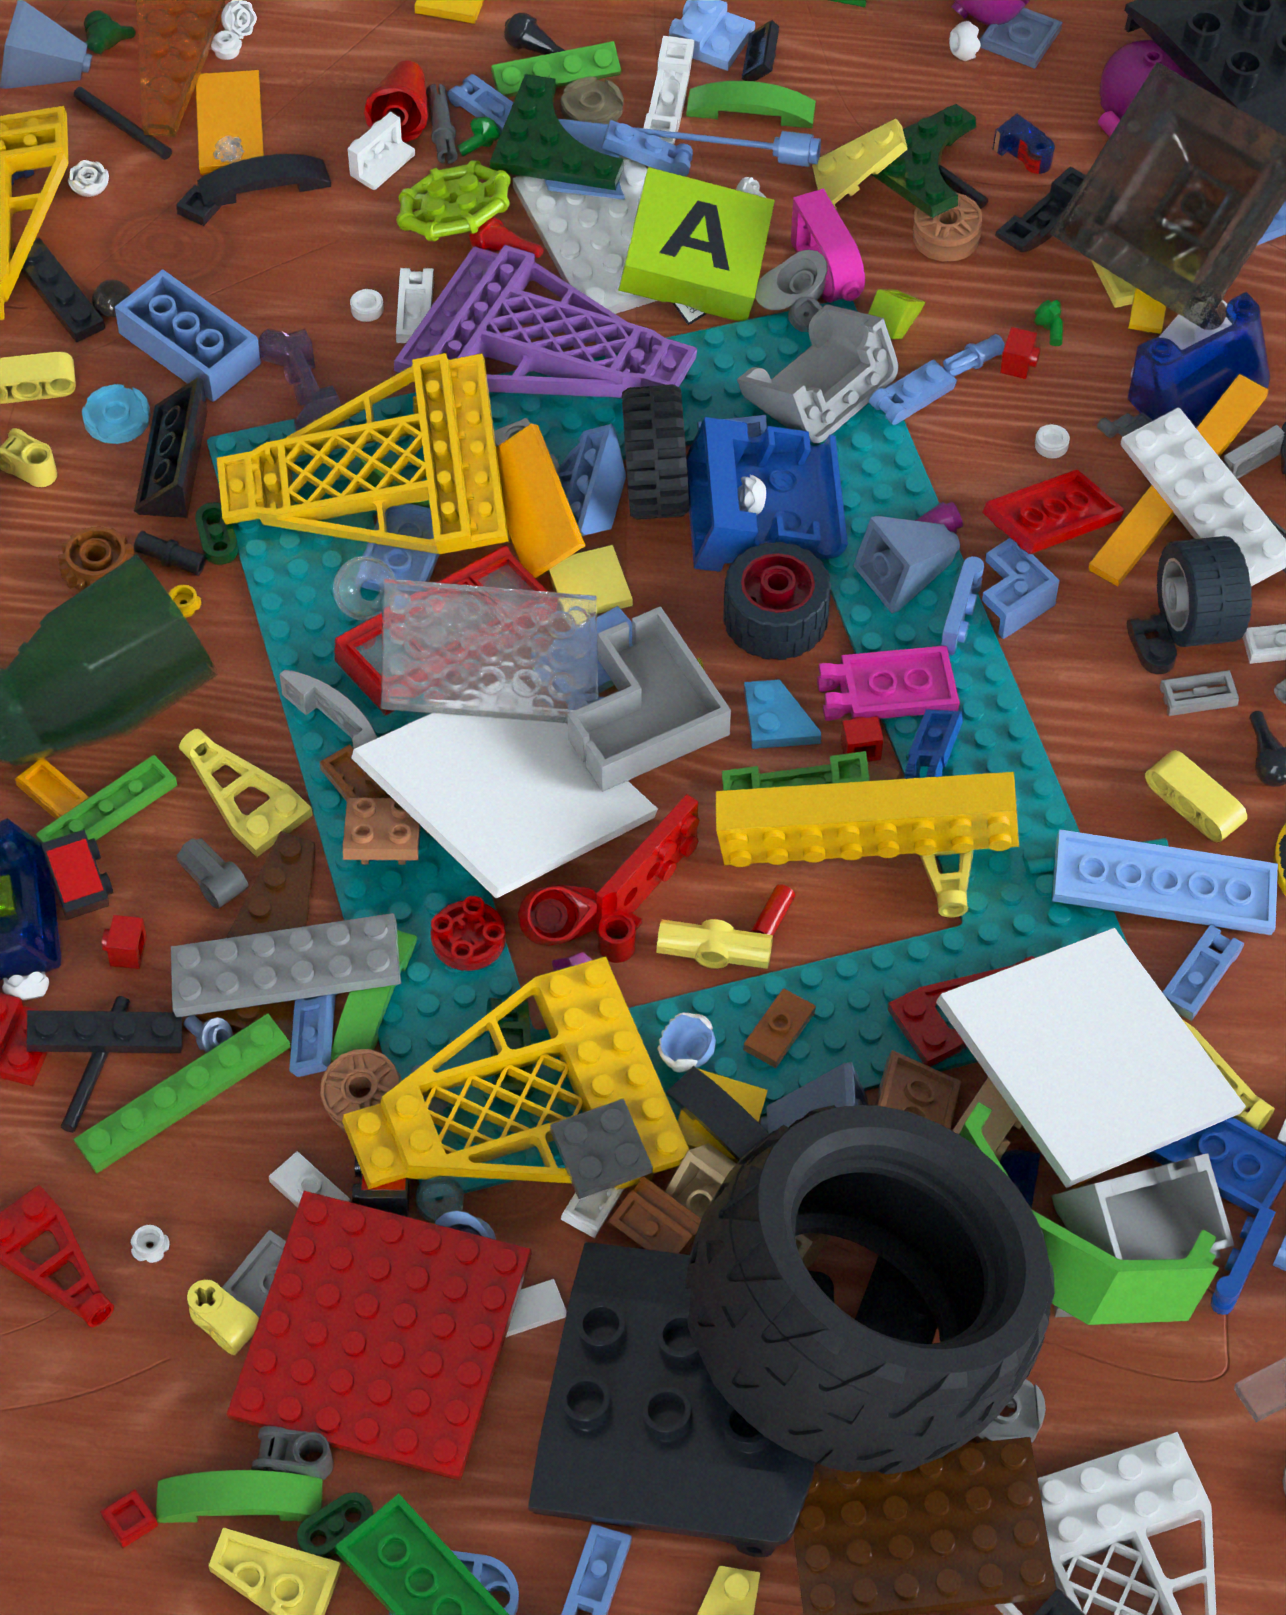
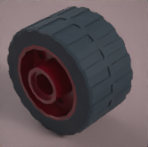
[723,542,831,660]

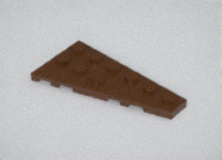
[195,831,316,1052]

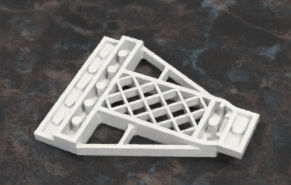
[995,1432,1216,1615]

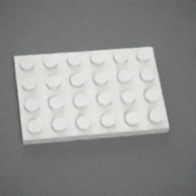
[513,155,657,314]

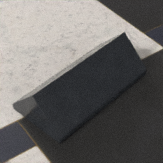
[134,377,208,518]

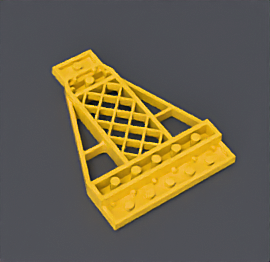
[0,106,69,320]
[217,353,509,554]
[342,957,689,1190]

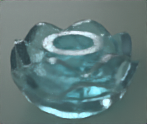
[415,1176,464,1223]

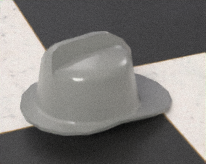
[755,250,827,310]

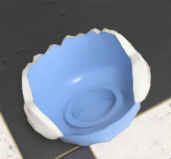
[657,1013,716,1072]

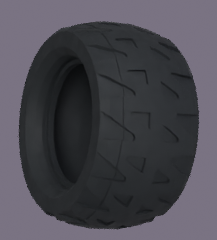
[685,1105,1055,1474]

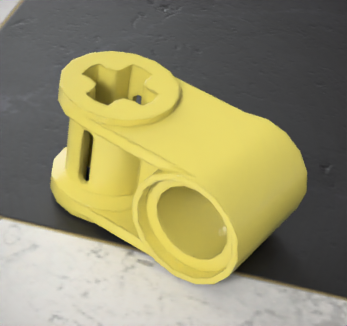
[0,428,57,487]
[187,1279,259,1355]

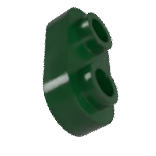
[195,502,238,565]
[297,1492,374,1558]

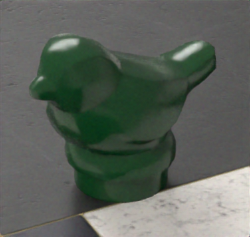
[84,10,136,54]

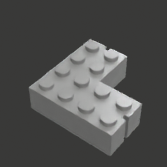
[567,606,731,792]

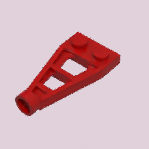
[888,956,1035,1067]
[0,1185,114,1327]

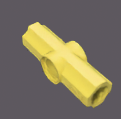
[657,919,773,969]

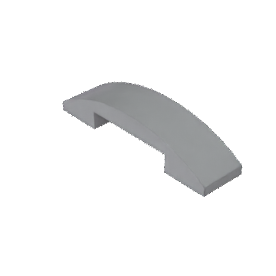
[280,670,377,749]

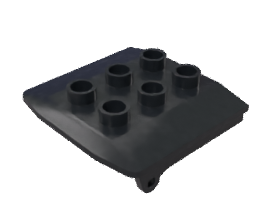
[1124,0,1286,163]
[528,1242,835,1558]

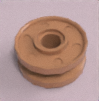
[913,193,982,262]
[320,1049,402,1132]

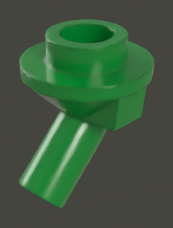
[457,117,500,157]
[1034,300,1063,346]

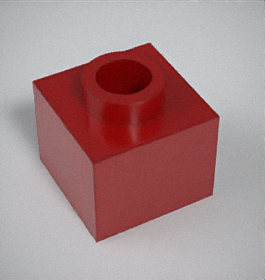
[1000,327,1041,379]
[840,716,883,762]
[102,915,147,969]

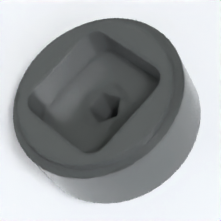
[788,297,822,332]

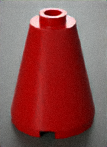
[364,61,428,142]

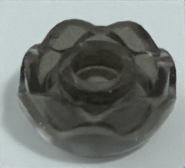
[92,280,132,317]

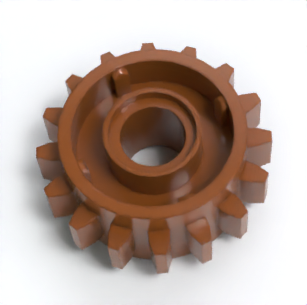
[58,526,136,597]

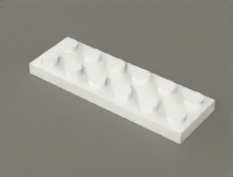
[1121,407,1286,586]

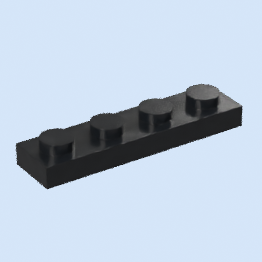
[13,237,105,343]
[27,1010,182,1053]

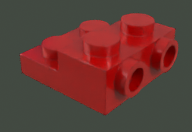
[0,993,48,1087]

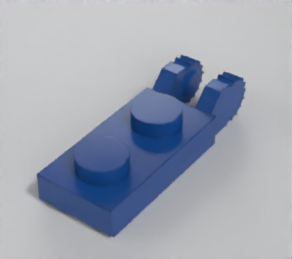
[905,709,963,779]

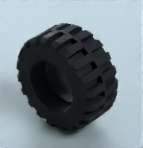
[622,384,689,520]

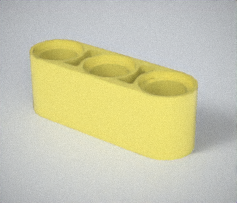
[0,352,76,404]
[1145,750,1247,843]

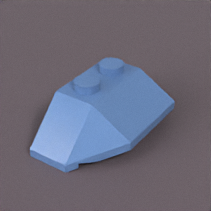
[558,424,626,536]

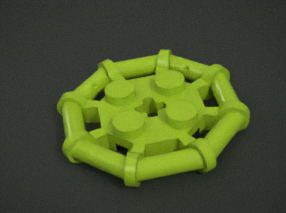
[396,160,511,241]

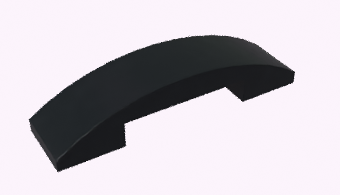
[197,154,331,207]
[995,166,1097,252]
[666,1066,769,1161]

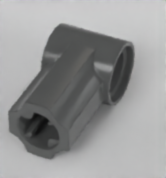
[176,838,249,909]

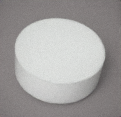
[350,289,384,322]
[1035,424,1070,458]

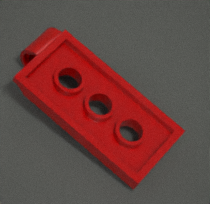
[596,794,700,963]

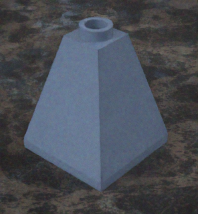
[0,0,92,89]
[853,516,960,614]
[761,1062,868,1134]

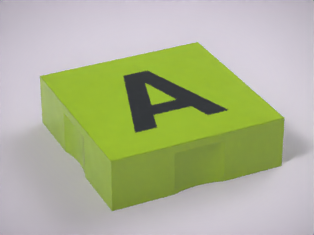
[618,167,775,322]

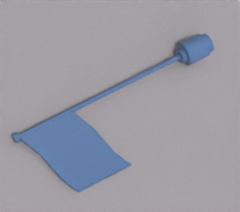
[544,119,821,200]

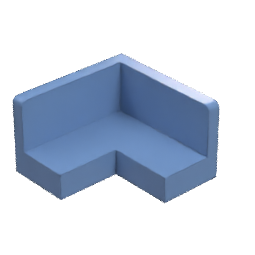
[982,538,1059,639]

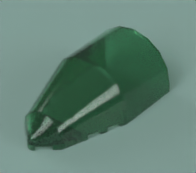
[0,554,218,766]

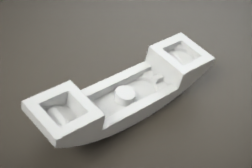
[644,36,694,145]

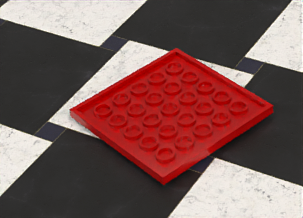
[227,1191,532,1481]

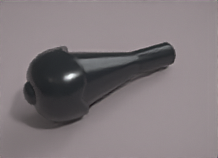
[504,13,566,55]
[1249,711,1286,787]

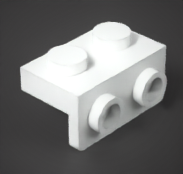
[348,112,415,190]

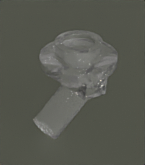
[213,135,245,164]

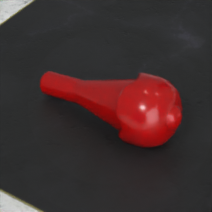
[469,217,544,258]

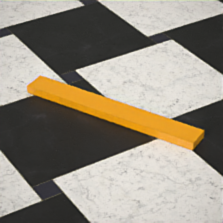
[1089,374,1268,587]

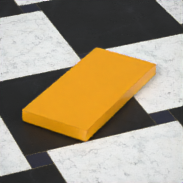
[195,70,264,175]
[496,423,585,578]

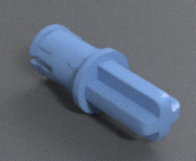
[943,334,1005,377]

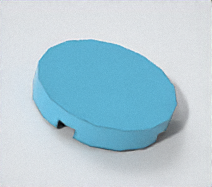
[82,384,151,444]

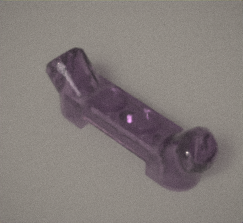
[258,329,345,431]

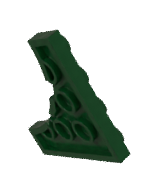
[490,74,624,190]
[871,104,976,218]

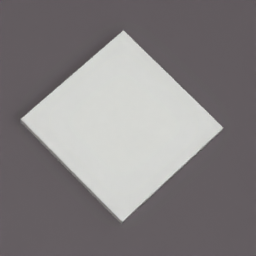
[351,676,658,898]
[936,928,1246,1188]

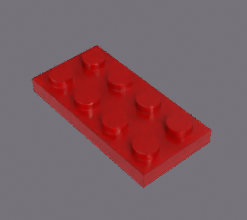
[982,469,1125,554]

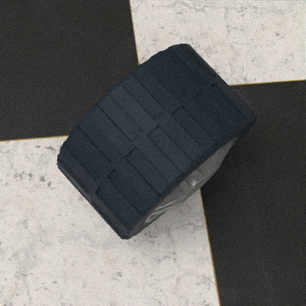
[1157,536,1252,647]

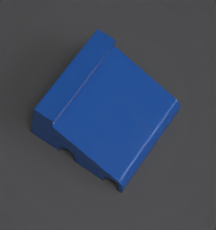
[686,417,848,572]

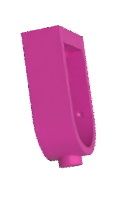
[791,188,865,303]

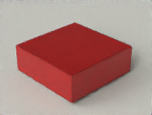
[100,1489,158,1548]

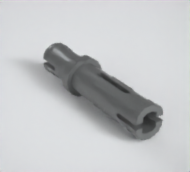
[426,84,458,164]

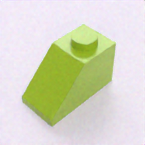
[868,289,925,339]

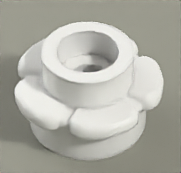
[210,30,242,60]
[130,1225,170,1263]

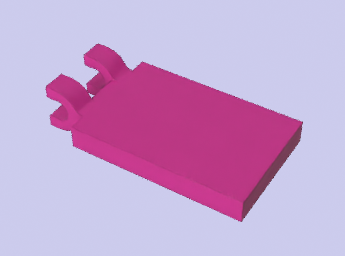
[817,646,960,721]

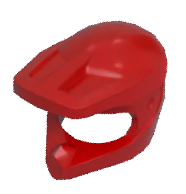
[518,885,597,946]

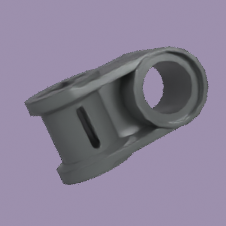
[251,1426,334,1480]

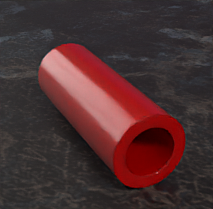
[750,884,796,936]

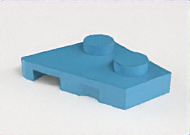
[744,680,821,749]

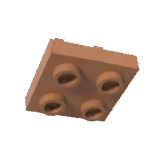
[343,798,421,865]

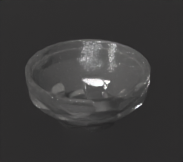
[333,556,398,621]

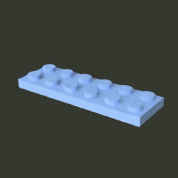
[1052,830,1278,935]

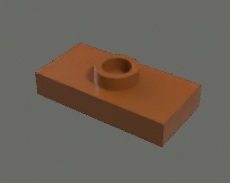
[319,744,391,801]
[743,988,816,1068]

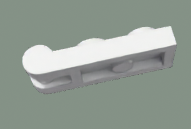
[396,268,434,343]

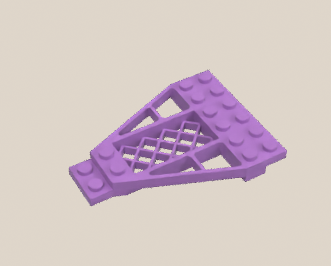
[394,245,697,398]

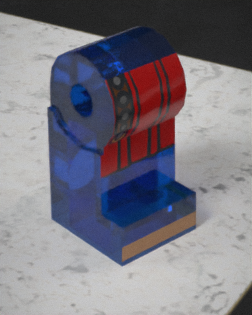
[992,114,1055,174]

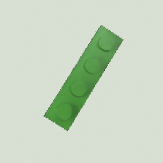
[491,41,621,97]
[35,755,177,846]

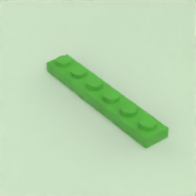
[74,1014,291,1174]

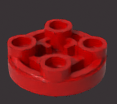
[431,896,506,971]

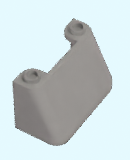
[737,305,898,443]
[1051,1153,1234,1260]

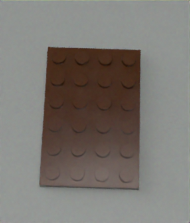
[793,1437,1057,1615]

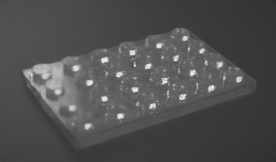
[381,578,598,723]

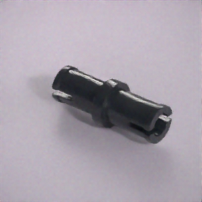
[134,531,207,576]

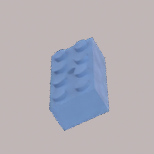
[115,269,261,402]

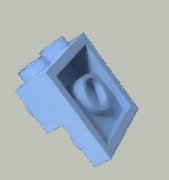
[669,0,755,71]

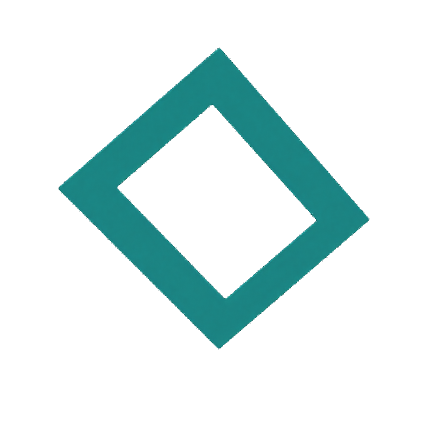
[207,299,1129,1202]

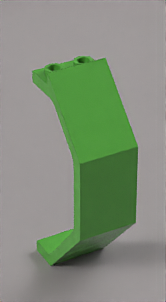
[959,1102,1219,1325]

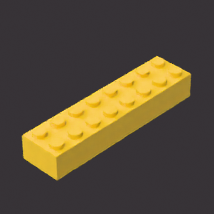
[716,772,1019,867]

